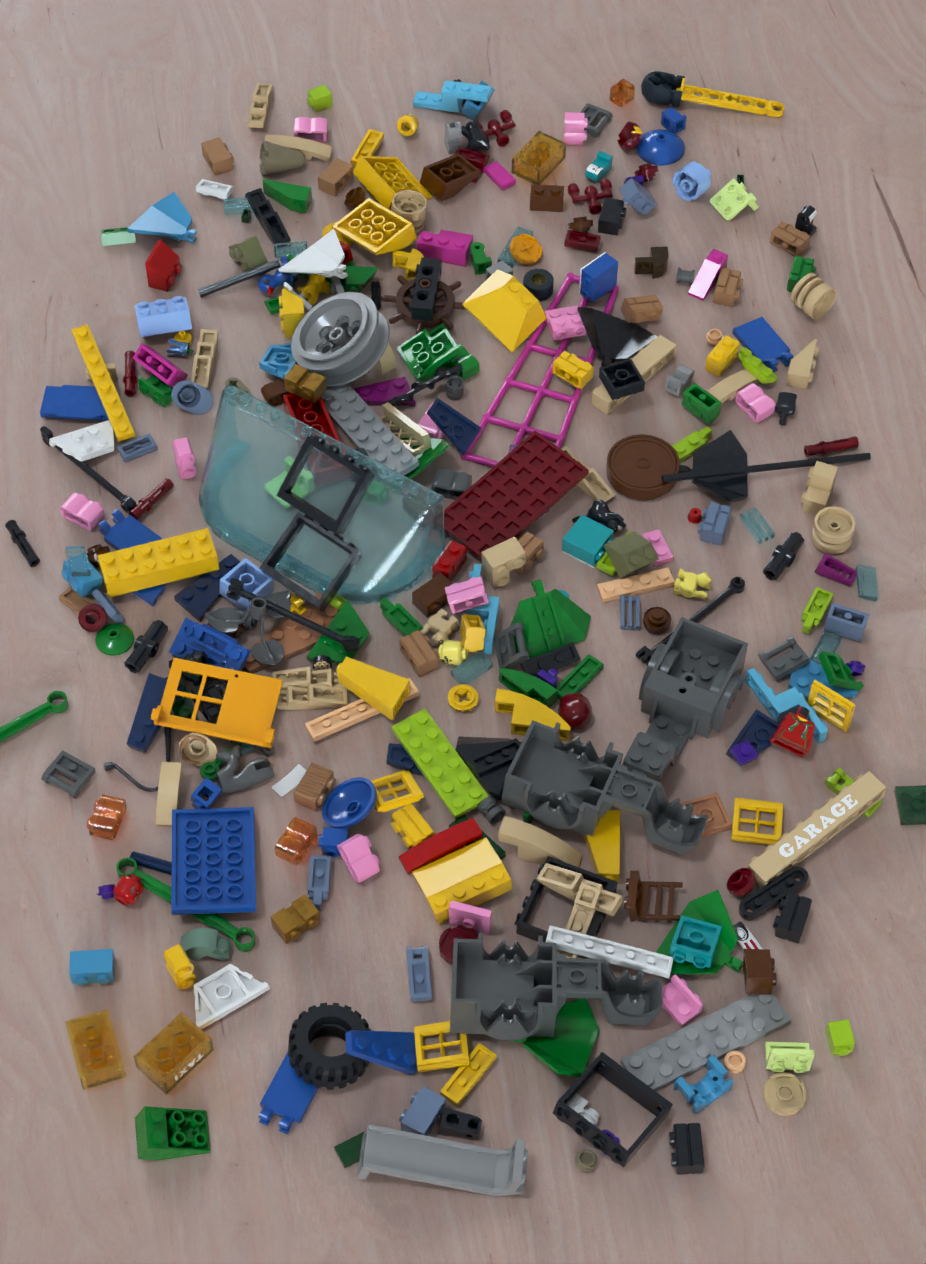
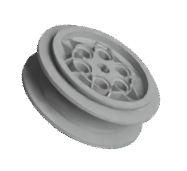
[291,292,390,387]

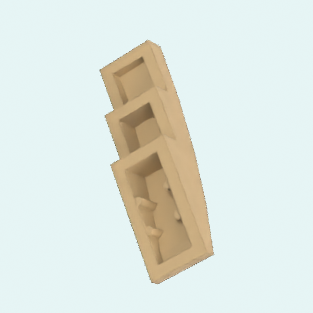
[247,83,273,128]
[264,135,332,162]
[191,329,219,389]
[707,369,760,403]
[561,445,615,503]
[272,667,350,691]
[276,684,348,710]
[536,863,623,916]

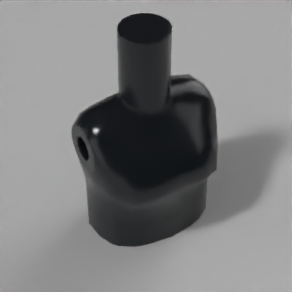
[775,392,797,425]

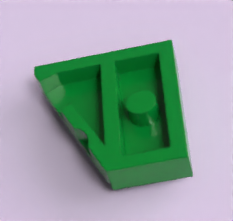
[818,651,864,691]

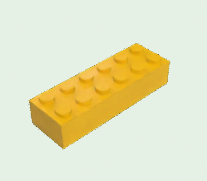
[97,528,219,598]

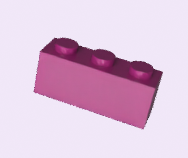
[417,231,470,267]
[133,343,188,387]

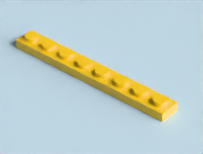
[71,324,135,442]

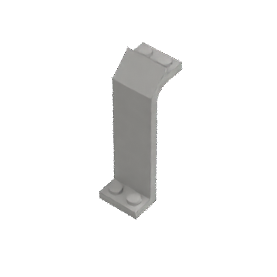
[357,1124,528,1197]

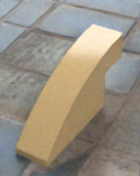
[498,816,582,867]

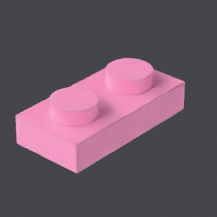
[642,529,673,566]

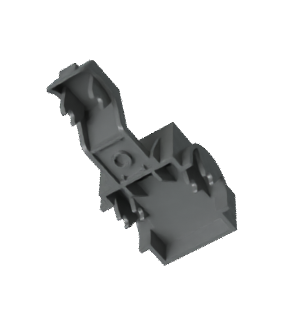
[622,617,748,783]
[501,720,708,854]
[450,933,663,1040]

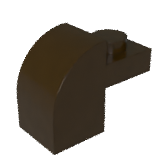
[634,246,669,279]

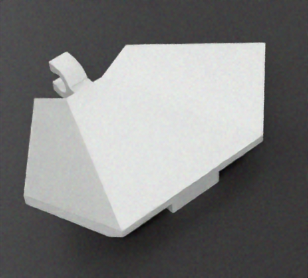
[278,229,348,279]

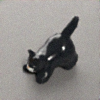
[461,119,490,152]
[572,499,627,533]

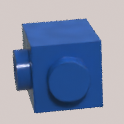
[318,827,349,857]

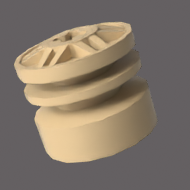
[391,190,427,234]
[790,273,837,319]

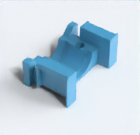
[673,1054,734,1114]

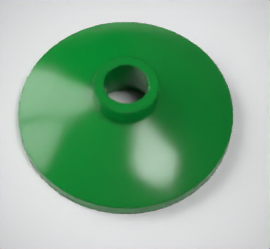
[95,623,134,656]

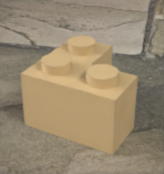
[800,461,838,515]
[482,536,526,589]

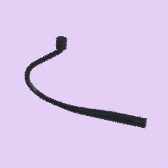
[104,714,171,792]

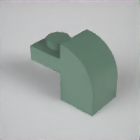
[181,928,231,962]

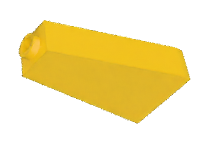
[336,657,410,720]
[583,810,620,884]

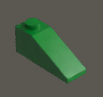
[263,179,312,213]

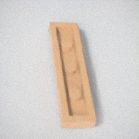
[597,568,674,603]

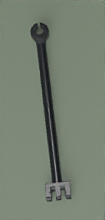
[40,426,137,513]
[635,577,745,666]
[226,578,360,653]

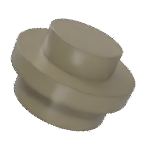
[575,1149,597,1172]

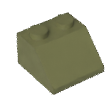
[603,532,659,579]

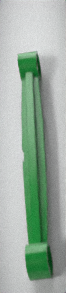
[0,691,69,743]
[116,858,256,952]

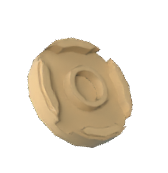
[763,1072,807,1116]

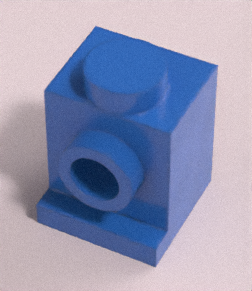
[661,107,687,133]
[191,777,222,809]

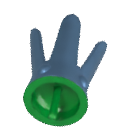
[166,338,194,357]

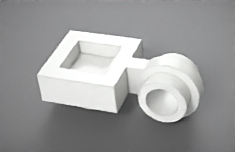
[569,1094,600,1125]

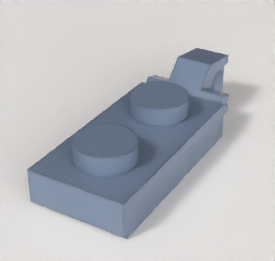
[308,856,331,911]

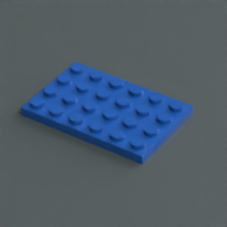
[171,807,256,915]

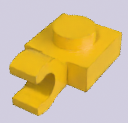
[290,593,306,615]

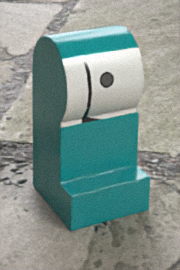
[585,151,613,183]

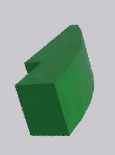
[499,668,558,708]

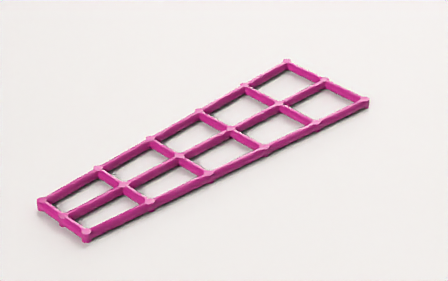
[461,273,619,468]

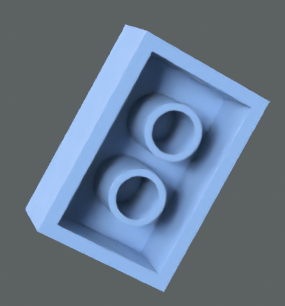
[134,296,192,337]

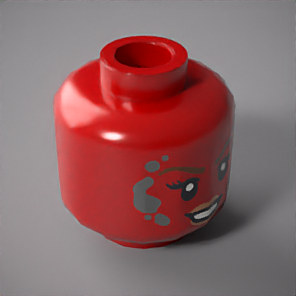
[113,874,144,906]

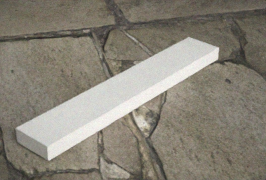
[545,925,674,978]

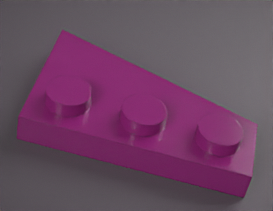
[354,377,415,406]

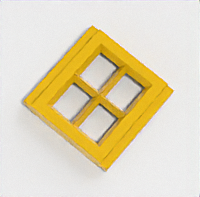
[808,680,856,733]
[371,770,424,812]
[731,797,783,845]
[414,1021,470,1073]

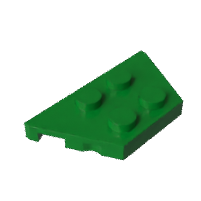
[307,600,369,663]

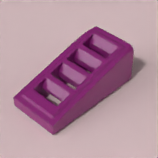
[814,553,858,587]

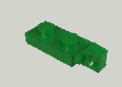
[379,597,423,636]

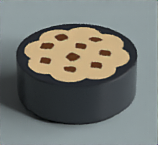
[313,655,332,670]

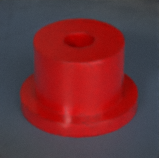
[687,508,702,524]

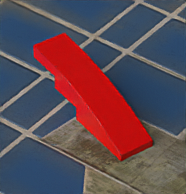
[399,817,483,874]

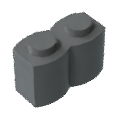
[431,468,472,500]

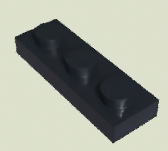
[520,642,580,677]

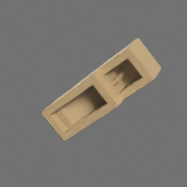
[156,762,183,827]

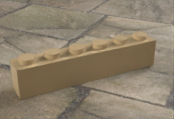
[591,335,676,415]

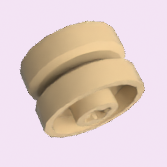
[811,506,856,555]

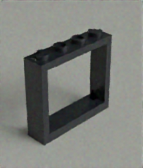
[276,435,375,534]
[259,512,362,612]
[514,856,617,959]
[552,1052,673,1167]

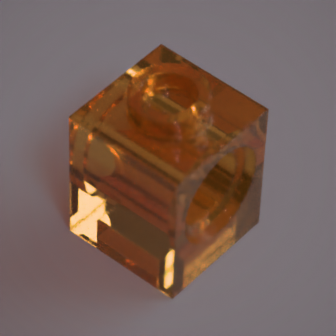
[609,79,635,107]

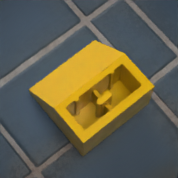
[279,288,304,338]

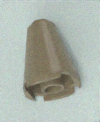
[260,141,305,174]

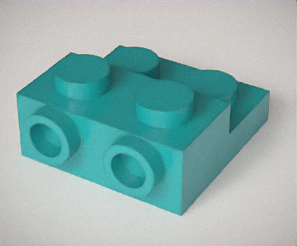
[669,915,722,969]

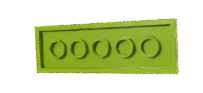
[391,708,489,820]

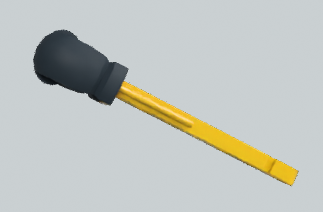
[641,71,784,118]

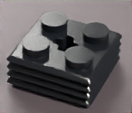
[599,359,645,400]

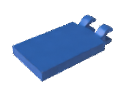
[732,317,793,372]
[98,509,162,550]
[259,1052,318,1134]

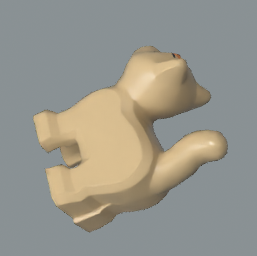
[420,609,459,647]

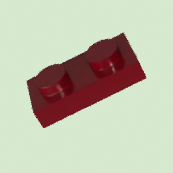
[564,230,601,252]

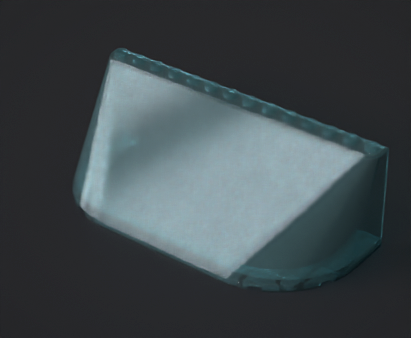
[199,384,444,604]

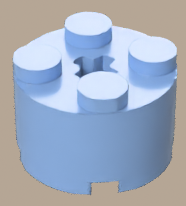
[672,161,711,201]

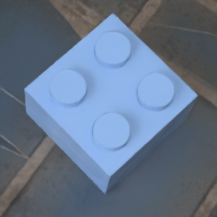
[220,558,274,610]

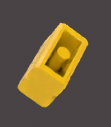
[705,335,740,377]
[552,351,594,390]
[460,614,486,652]
[391,803,435,848]

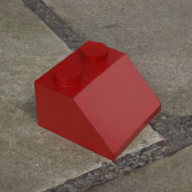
[145,240,182,292]

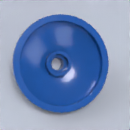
[636,129,685,166]
[322,777,377,829]

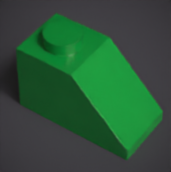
[340,266,377,293]

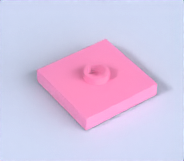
[449,901,492,936]

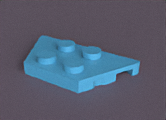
[259,343,298,380]
[788,658,858,708]

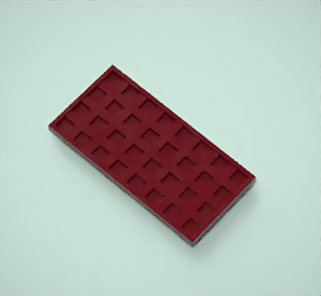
[433,431,589,561]

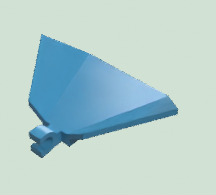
[127,192,197,243]

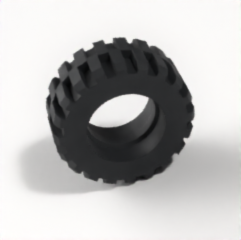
[288,1003,371,1090]

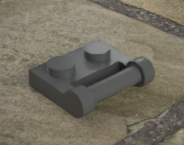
[580,103,613,138]
[494,623,530,669]
[758,636,810,681]
[41,750,96,798]

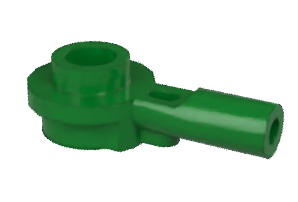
[200,748,231,781]

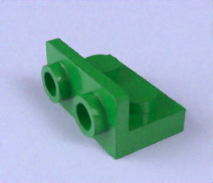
[138,374,173,407]

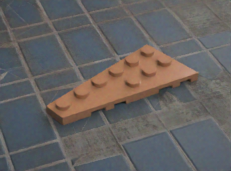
[243,592,339,674]

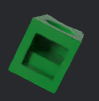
[470,242,492,275]

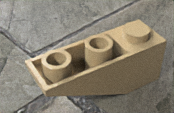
[786,339,819,389]

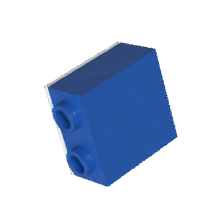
[579,252,618,303]

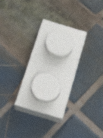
[196,179,233,199]

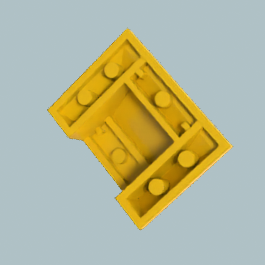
[462,270,547,353]

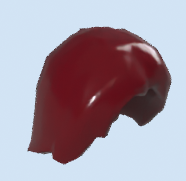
[558,693,592,730]

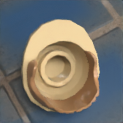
[179,733,218,766]

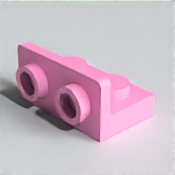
[662,974,703,1028]

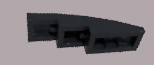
[245,188,291,247]

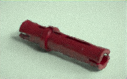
[123,351,137,397]
[804,436,859,457]
[129,478,174,520]

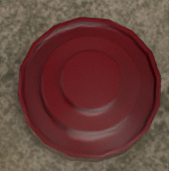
[634,163,659,182]
[78,604,107,632]
[726,868,756,896]

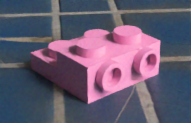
[544,305,587,340]

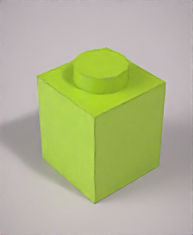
[307,84,333,112]
[825,1019,855,1056]

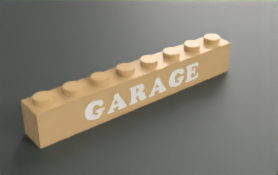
[748,771,886,888]

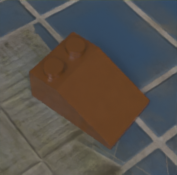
[420,153,481,201]

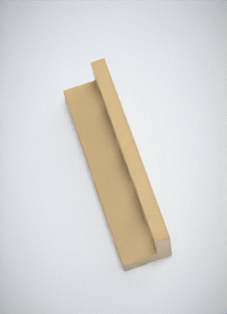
[380,402,431,457]

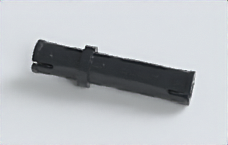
[5,520,40,567]

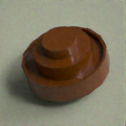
[344,187,366,209]
[568,216,593,233]
[84,544,111,567]
[643,607,671,633]

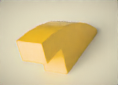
[494,688,571,741]

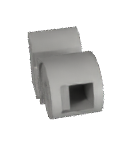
[444,121,462,154]
[664,365,695,396]

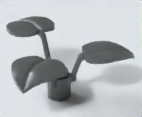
[206,591,291,665]

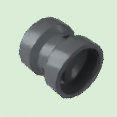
[446,376,464,400]
[478,796,506,824]

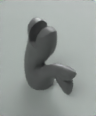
[215,745,274,794]

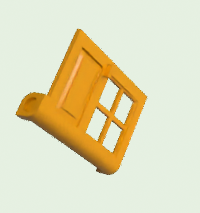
[151,658,283,748]

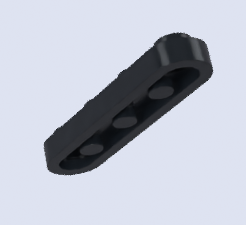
[739,867,809,920]

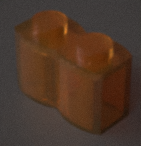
[87,794,127,840]
[274,817,318,865]

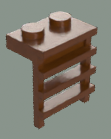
[624,871,683,923]

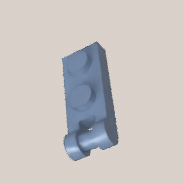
[406,945,432,1002]

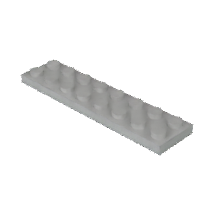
[321,383,420,484]
[620,992,791,1091]

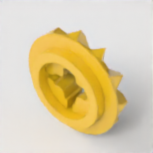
[447,684,479,713]

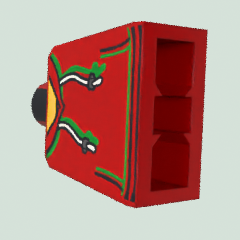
[769,706,815,758]

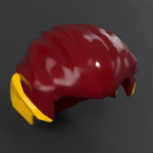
[617,121,642,151]

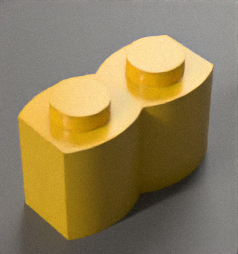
[163,944,196,990]

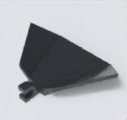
[577,307,657,368]
[679,430,748,502]
[455,736,522,809]

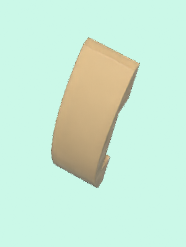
[557,882,601,958]

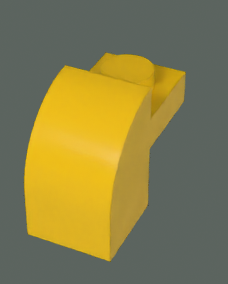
[392,248,424,280]

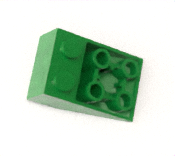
[135,1106,210,1160]

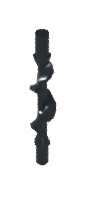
[384,363,463,406]

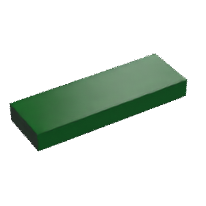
[555,654,604,700]

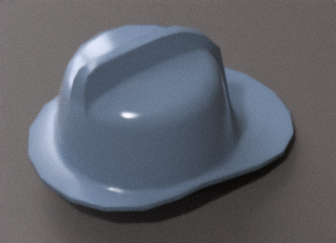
[171,380,213,415]

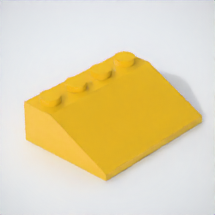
[353,156,432,210]
[332,198,417,255]
[412,837,513,924]

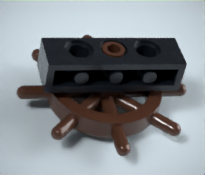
[381,257,467,334]

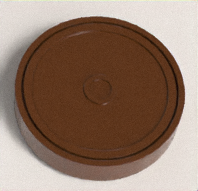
[606,434,680,500]

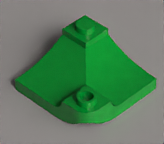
[397,323,461,383]

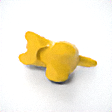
[297,274,330,305]

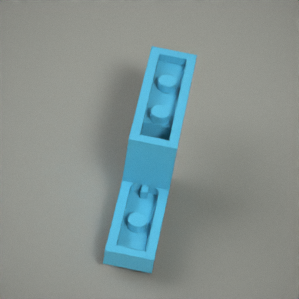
[413,80,492,113]
[463,564,499,654]
[745,668,828,744]

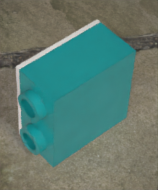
[562,515,615,568]

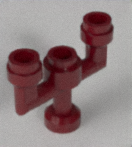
[478,110,516,147]
[568,179,613,215]

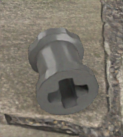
[676,267,695,285]

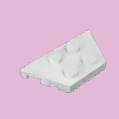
[49,420,114,462]
[193,964,270,1031]

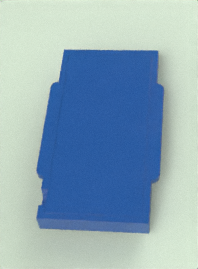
[40,385,117,421]
[169,618,251,683]

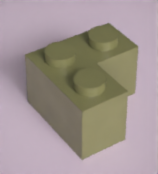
[229,236,268,272]

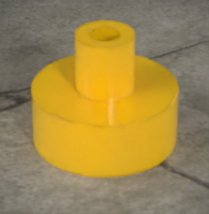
[174,330,192,347]

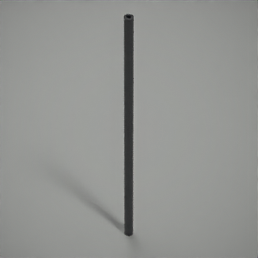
[661,453,871,483]

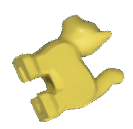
[673,568,712,599]

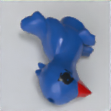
[258,256,297,295]

